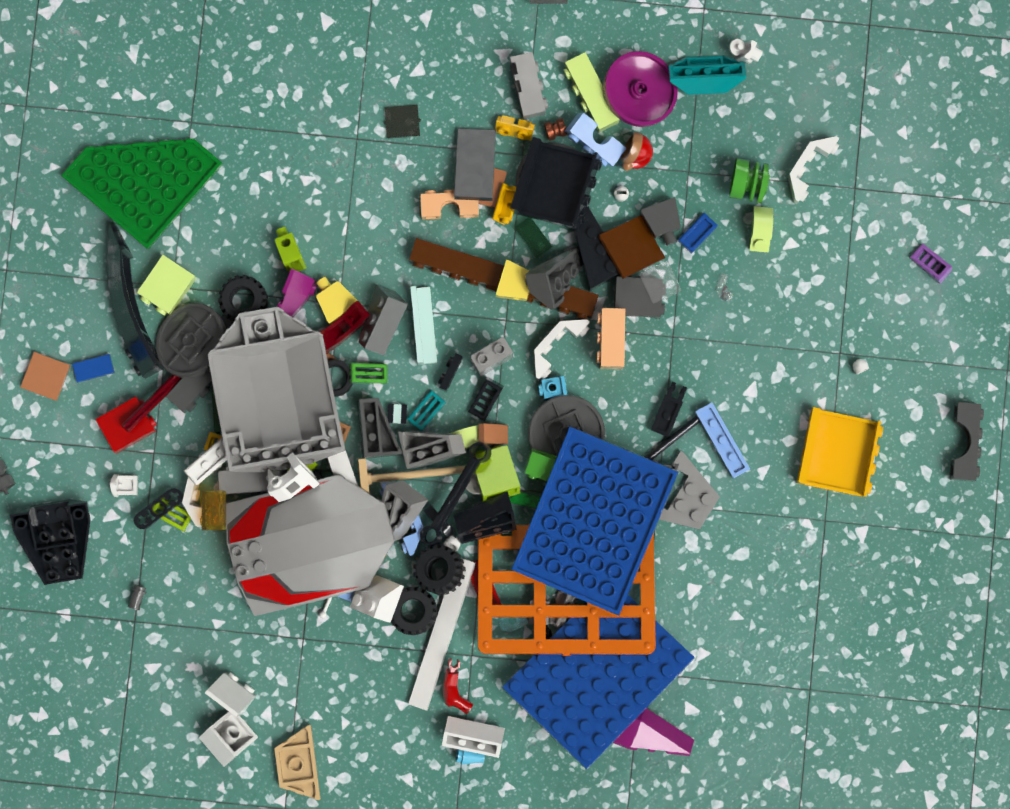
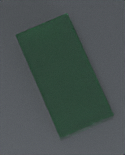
[515,217,553,258]

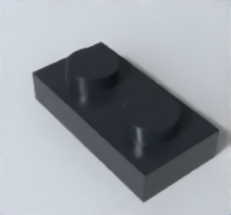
[438,353,463,392]

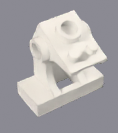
[266,452,320,502]

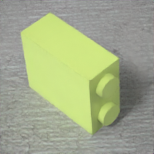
[137,255,197,316]

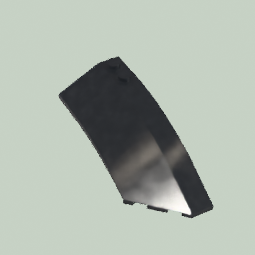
[107,221,164,379]

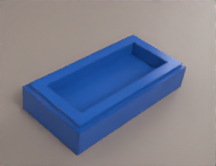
[678,213,718,254]
[72,354,115,383]

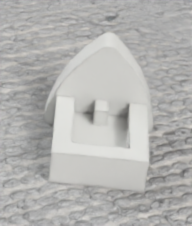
[110,474,138,497]

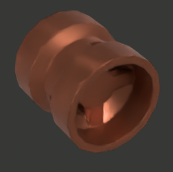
[544,118,568,141]

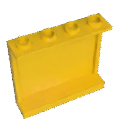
[796,407,883,497]

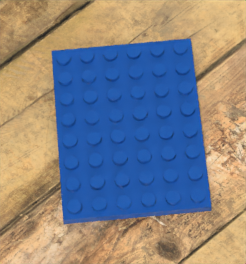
[512,426,679,616]
[502,595,695,770]

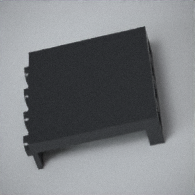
[510,137,602,230]

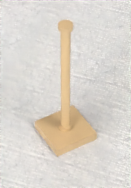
[358,459,466,494]

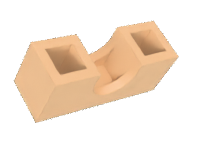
[421,190,479,220]

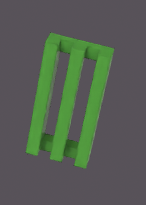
[349,363,387,384]

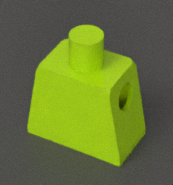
[275,227,307,274]

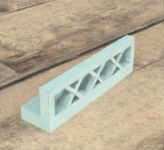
[410,286,437,365]

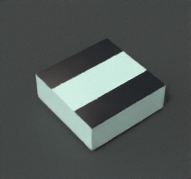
[387,404,408,424]

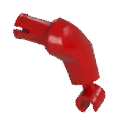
[443,658,473,714]

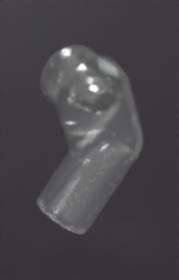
[715,273,733,301]

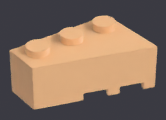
[597,308,625,369]

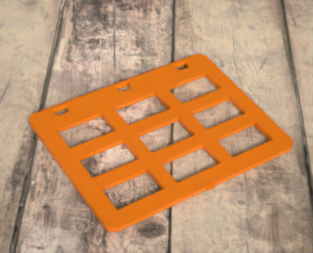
[478,525,656,656]

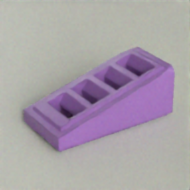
[910,243,952,284]

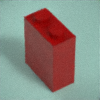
[95,396,157,454]

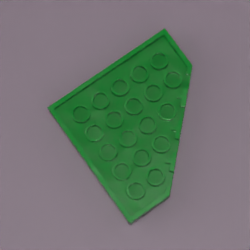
[61,138,223,250]

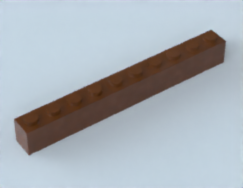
[409,238,599,320]

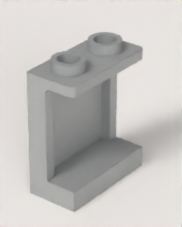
[471,337,513,377]

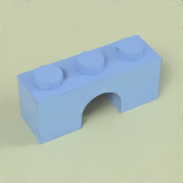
[565,113,627,167]

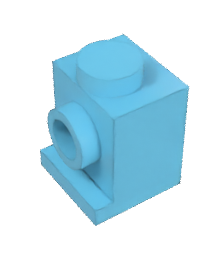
[538,376,567,400]

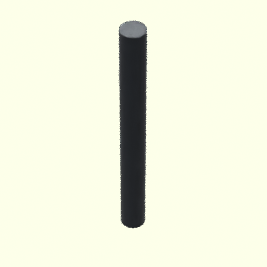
[645,416,700,460]

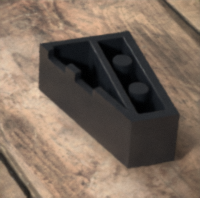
[453,491,517,544]

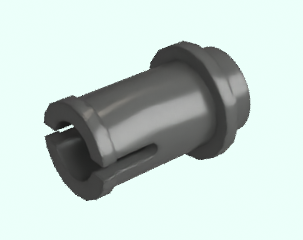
[128,585,147,610]

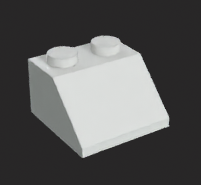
[350,575,404,622]
[199,712,258,767]

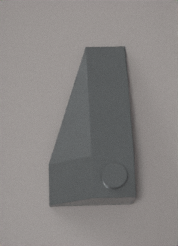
[525,247,583,310]

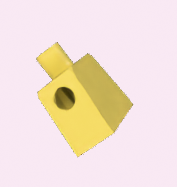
[496,260,529,301]
[316,277,358,325]

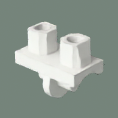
[729,39,763,64]

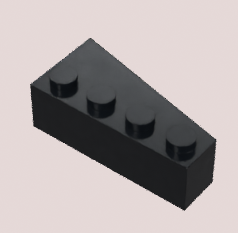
[573,206,620,291]

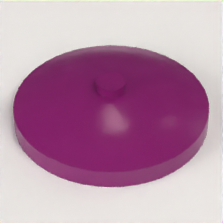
[603,51,678,127]

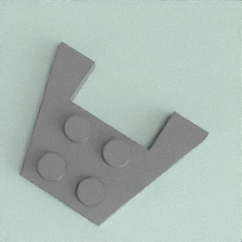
[659,451,720,530]

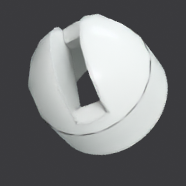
[614,186,629,202]
[853,359,870,375]
[444,535,461,552]

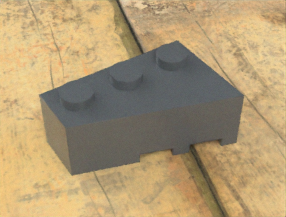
[357,398,403,459]

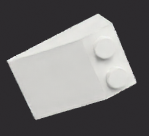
[205,672,256,717]

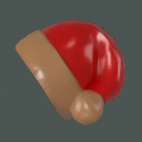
[620,132,653,171]

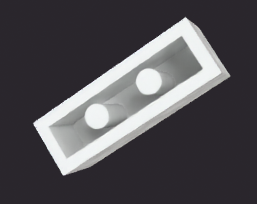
[442,716,505,758]

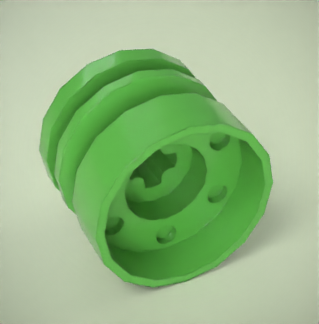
[729,158,770,203]

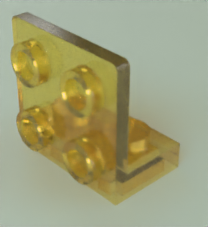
[200,491,226,531]

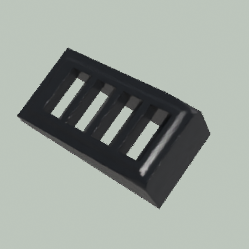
[468,377,504,421]

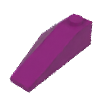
[277,269,317,317]
[613,708,694,756]

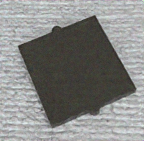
[384,105,421,139]

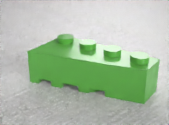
[524,448,558,483]

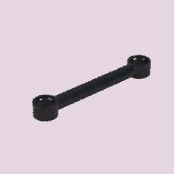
[420,442,491,546]

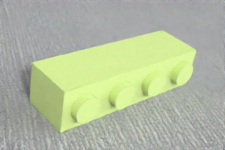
[563,52,620,133]

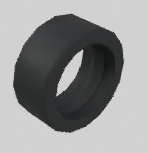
[328,359,353,397]

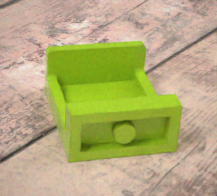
[470,445,521,502]

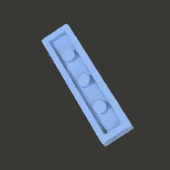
[695,403,750,479]

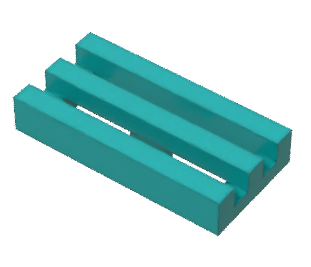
[407,390,446,432]

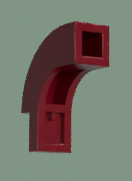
[320,301,370,354]

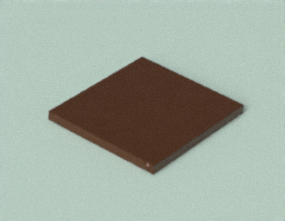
[598,215,665,279]

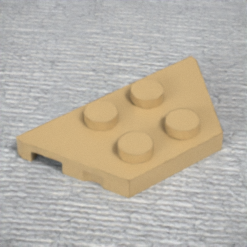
[274,725,321,800]

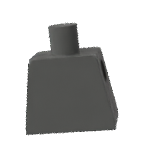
[640,197,681,246]

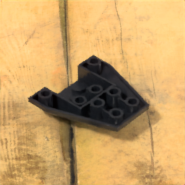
[10,499,91,585]

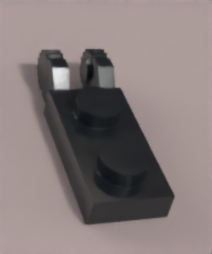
[651,382,687,438]

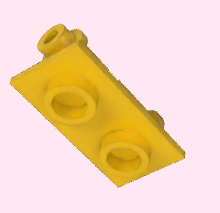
[495,115,535,141]
[492,183,517,225]

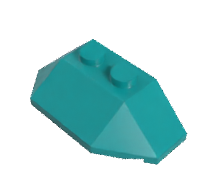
[668,56,746,95]

